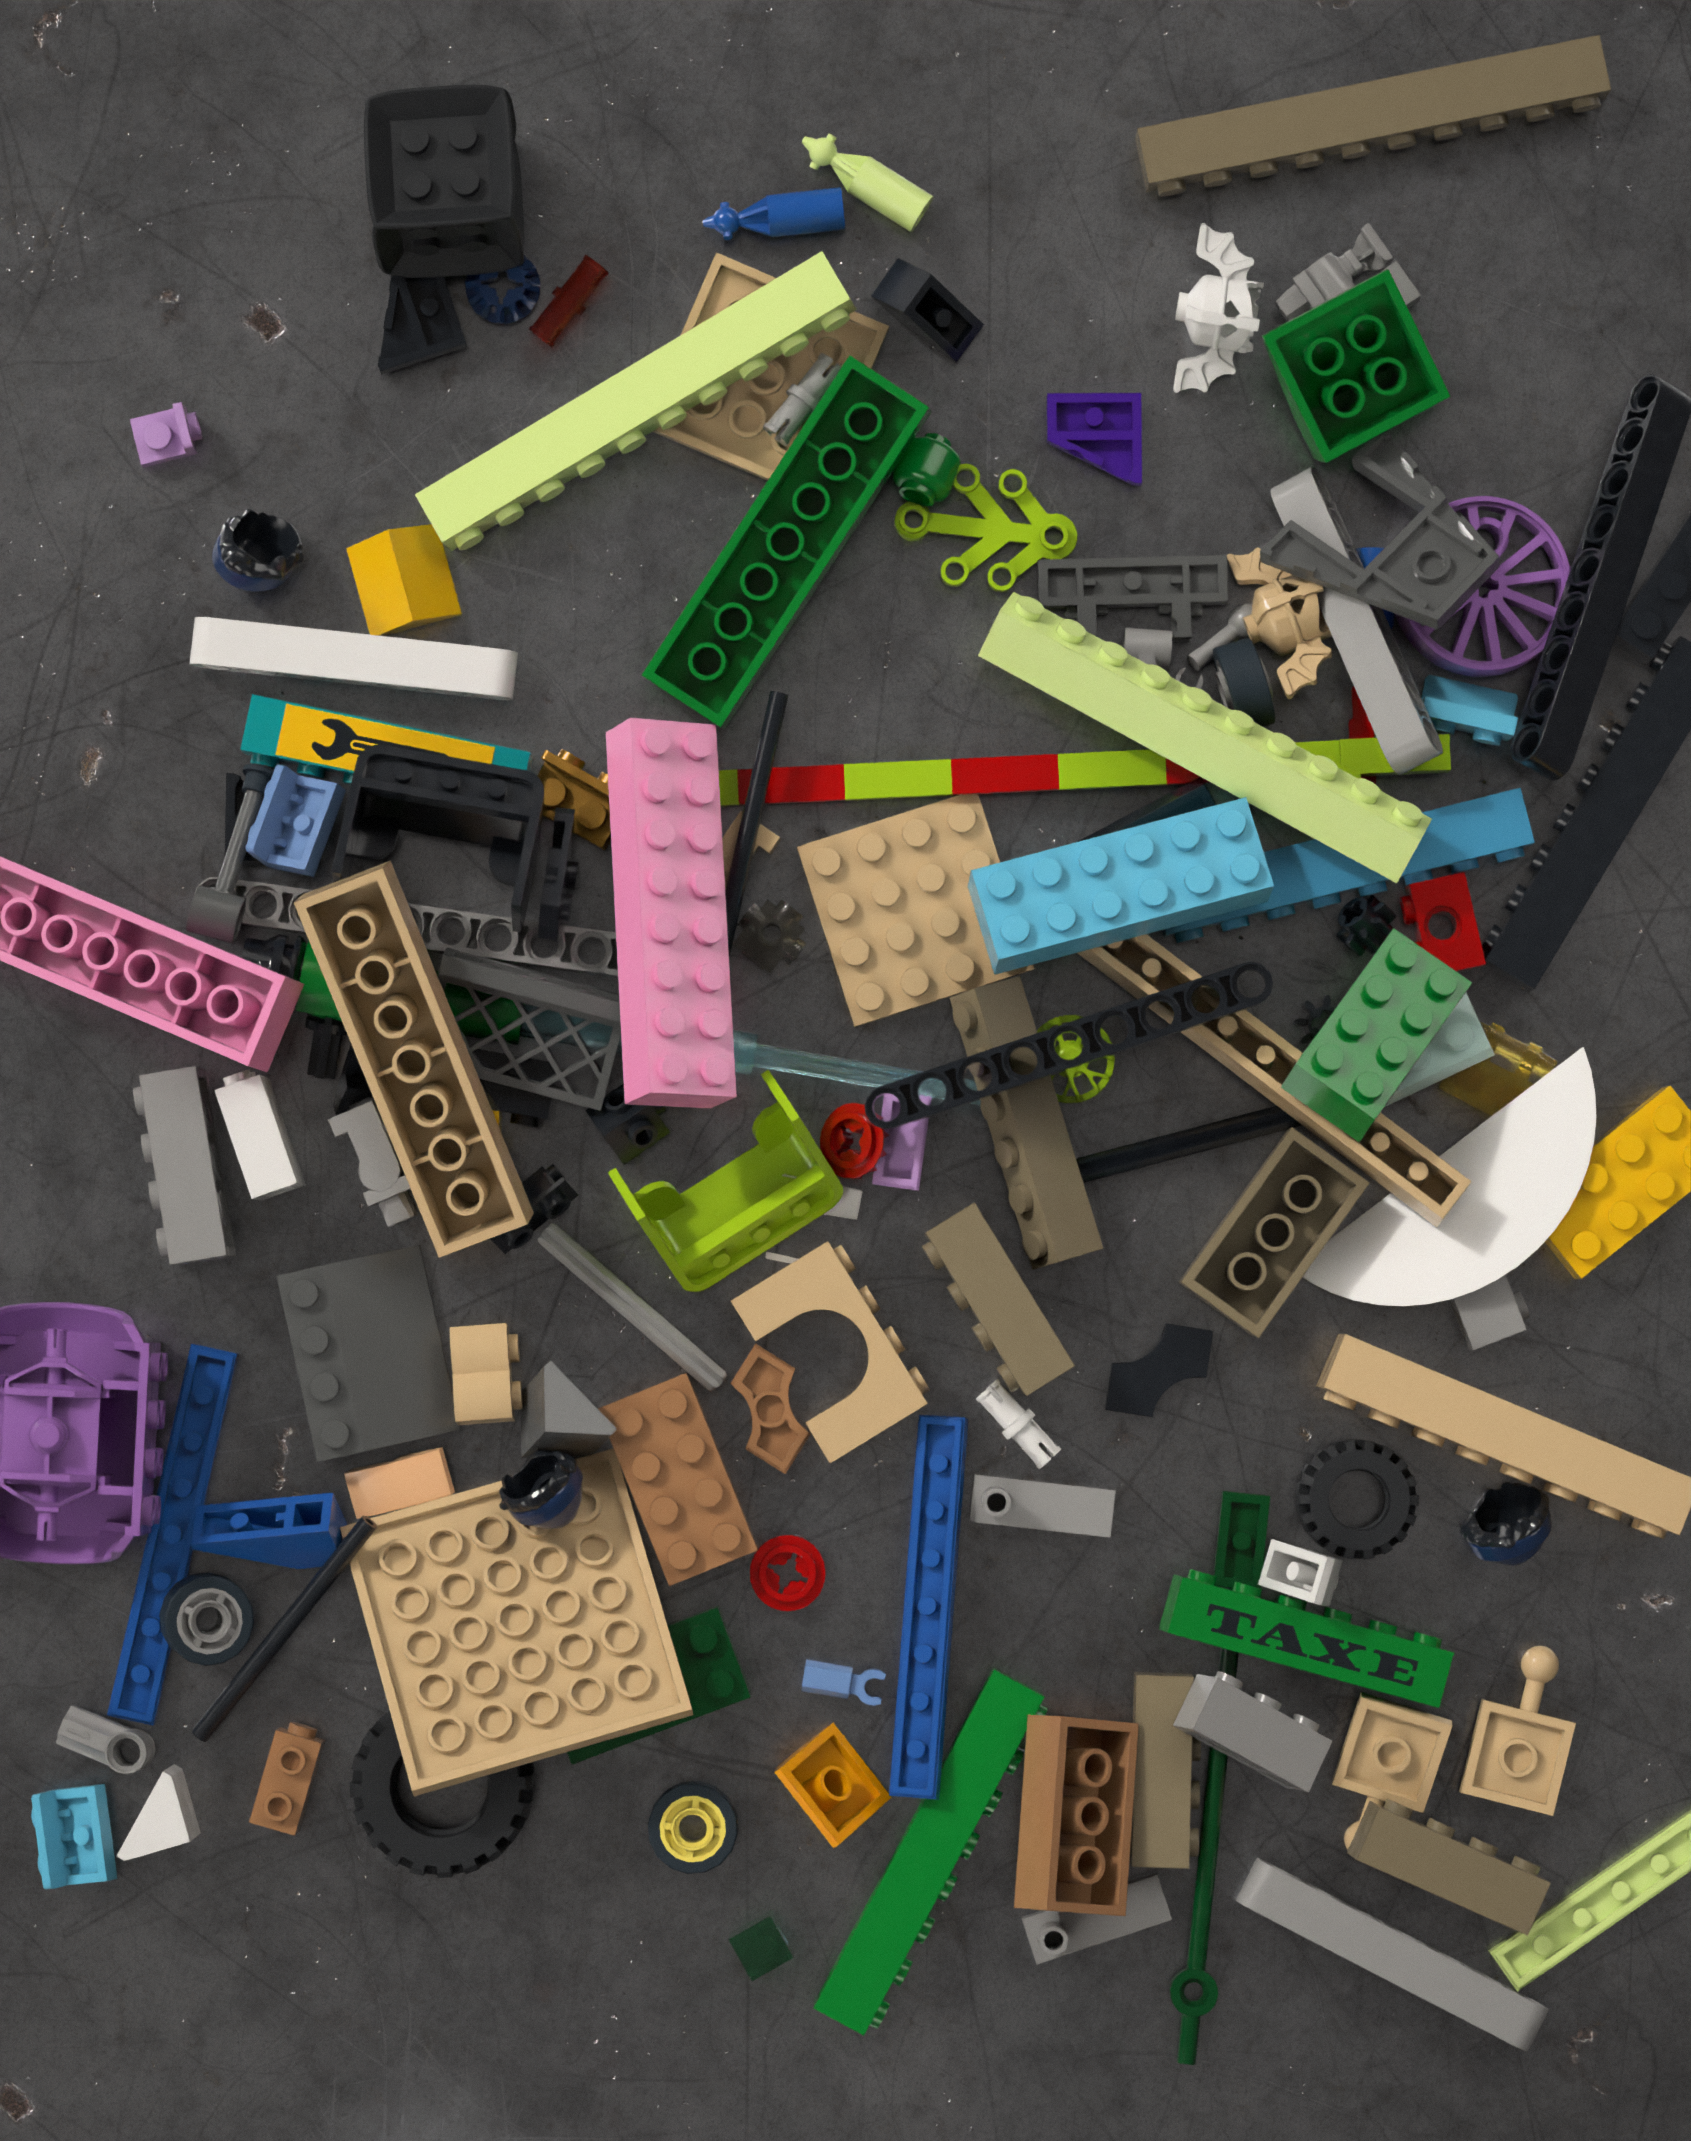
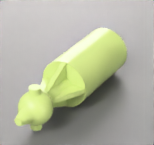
[802,133,934,232]

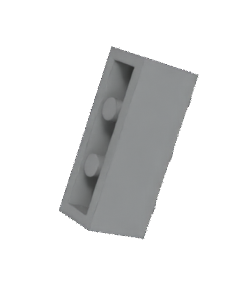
[1173,1671,1332,1793]

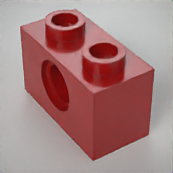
[1400,872,1486,972]

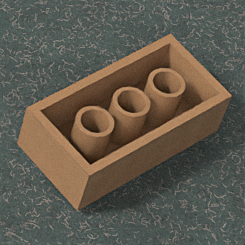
[598,1372,758,1586]
[1014,1715,1139,1916]

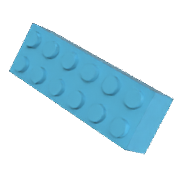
[968,797,1274,975]

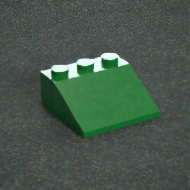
[1261,269,1451,463]

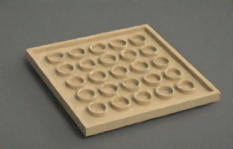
[340,1448,693,1796]

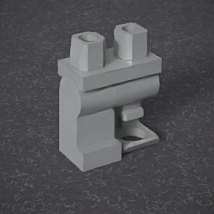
[1275,223,1421,322]
[328,1101,418,1227]

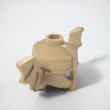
[1227,547,1332,699]

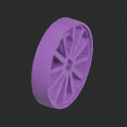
[1395,496,1570,677]

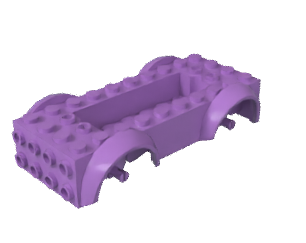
[0,1302,168,1565]

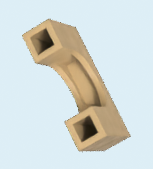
[731,1241,930,1463]

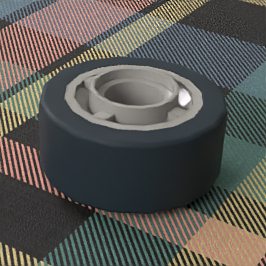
[1213,638,1276,727]
[159,1572,254,1666]

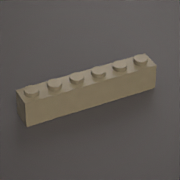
[950,976,1103,1270]

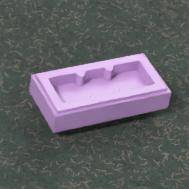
[872,1094,932,1191]

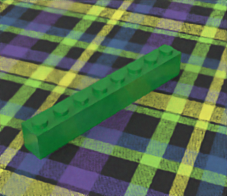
[813,1667,1048,2036]

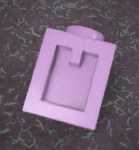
[130,402,202,468]

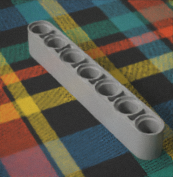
[1270,467,1443,775]
[1236,1858,1550,2052]

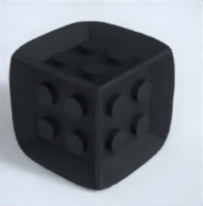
[364,84,524,278]

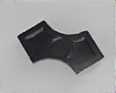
[1105,1323,1213,1417]

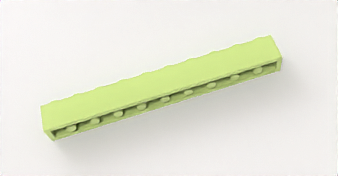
[415,251,857,551]
[978,592,1432,883]

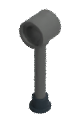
[186,764,274,944]

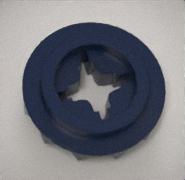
[465,255,541,324]

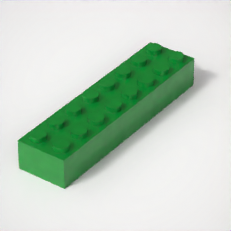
[641,355,932,729]

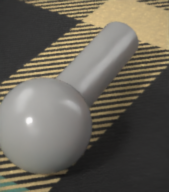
[1187,604,1252,671]

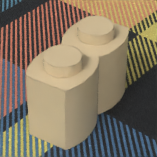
[450,1323,523,1425]

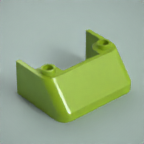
[608,1069,843,1292]

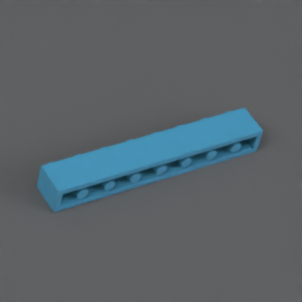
[1162,788,1535,944]

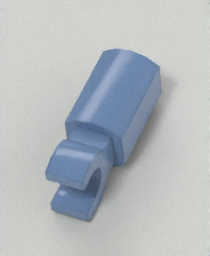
[801,1659,886,1706]

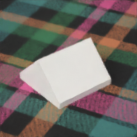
[116,1764,201,1861]

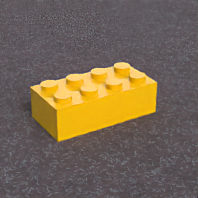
[1545,1086,1691,1279]

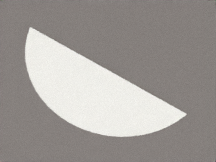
[1303,1047,1597,1306]

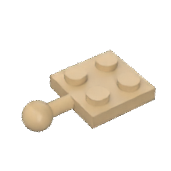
[1459,1646,1576,1816]
[1332,1692,1453,1850]

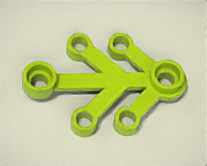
[894,463,1077,593]

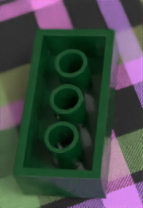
[567,1605,752,1765]

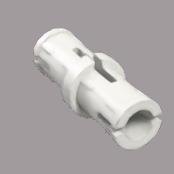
[976,1379,1061,1469]

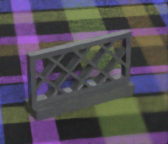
[438,948,621,1111]

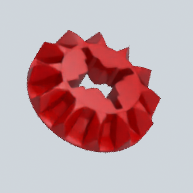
[820,1103,889,1179]
[750,1535,826,1611]

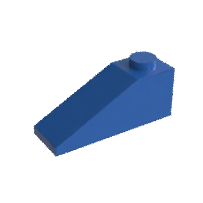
[191,1493,348,1569]

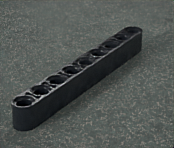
[1511,374,1691,781]
[865,962,1273,1130]

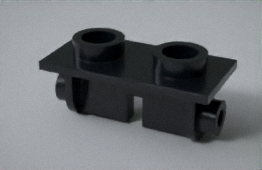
[490,1164,578,1254]

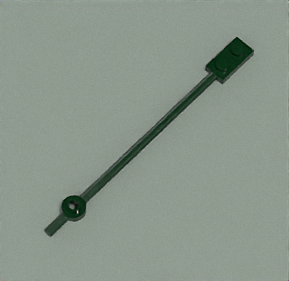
[1169,1490,1270,2065]

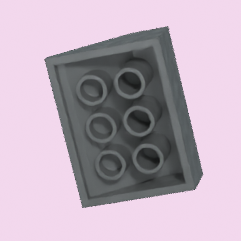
[276,1245,461,1462]

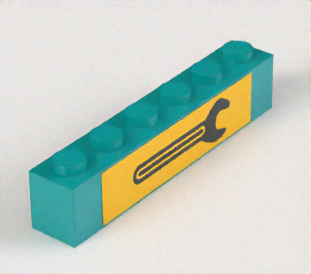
[240,694,533,785]

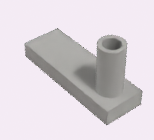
[969,1474,1116,1538]
[1021,1873,1172,1965]

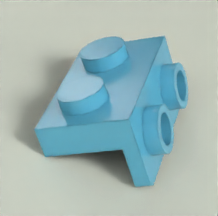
[1421,675,1518,746]
[31,1784,118,1890]

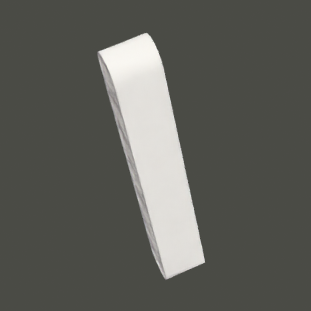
[189,617,518,701]

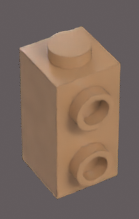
[249,1722,326,1836]

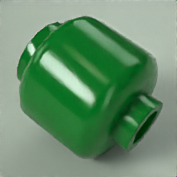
[893,433,961,507]

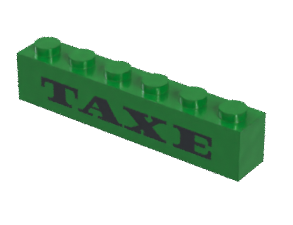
[1159,1569,1454,1708]

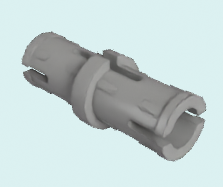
[763,353,841,446]

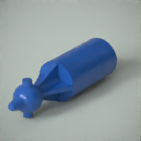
[703,187,846,240]

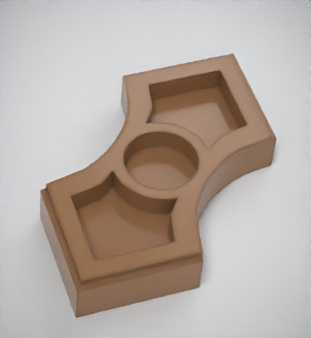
[730,1343,810,1474]

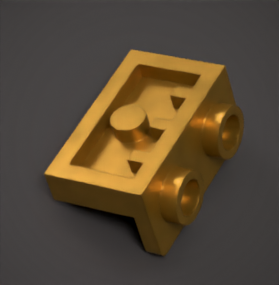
[537,749,611,851]

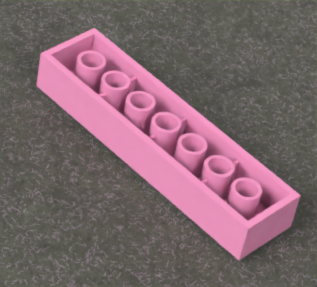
[606,718,737,1109]
[0,856,304,1073]

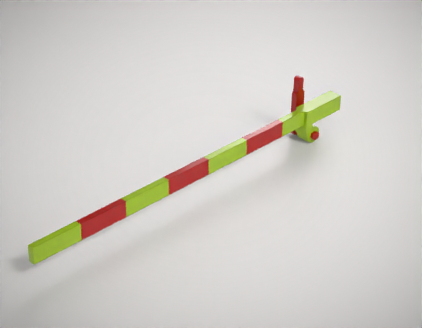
[719,686,1451,807]

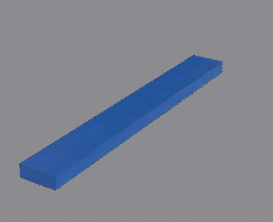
[107,1344,239,1725]
[889,1415,969,1800]

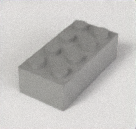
[133,1066,236,1266]

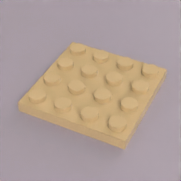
[652,252,889,481]
[797,794,1034,1027]

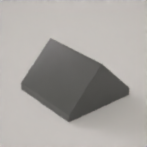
[521,1360,617,1459]

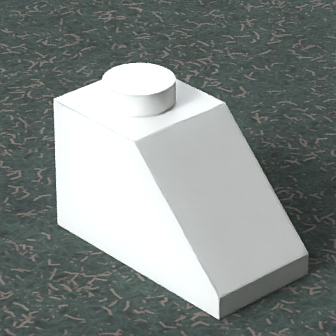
[1258,1539,1343,1606]

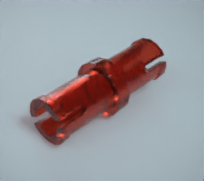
[528,254,609,348]

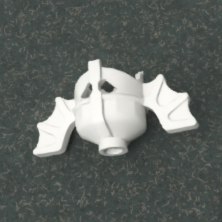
[1173,223,1264,393]

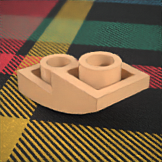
[344,1447,455,1519]

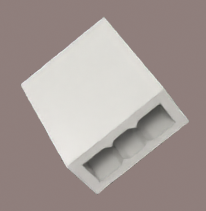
[214,1070,306,1201]

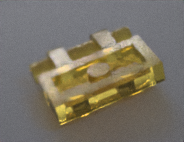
[1437,1021,1558,1116]

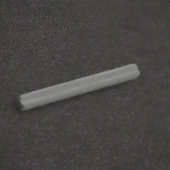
[538,1223,727,1392]

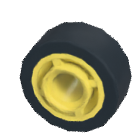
[648,1781,738,1874]

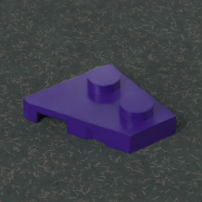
[1046,393,1142,486]

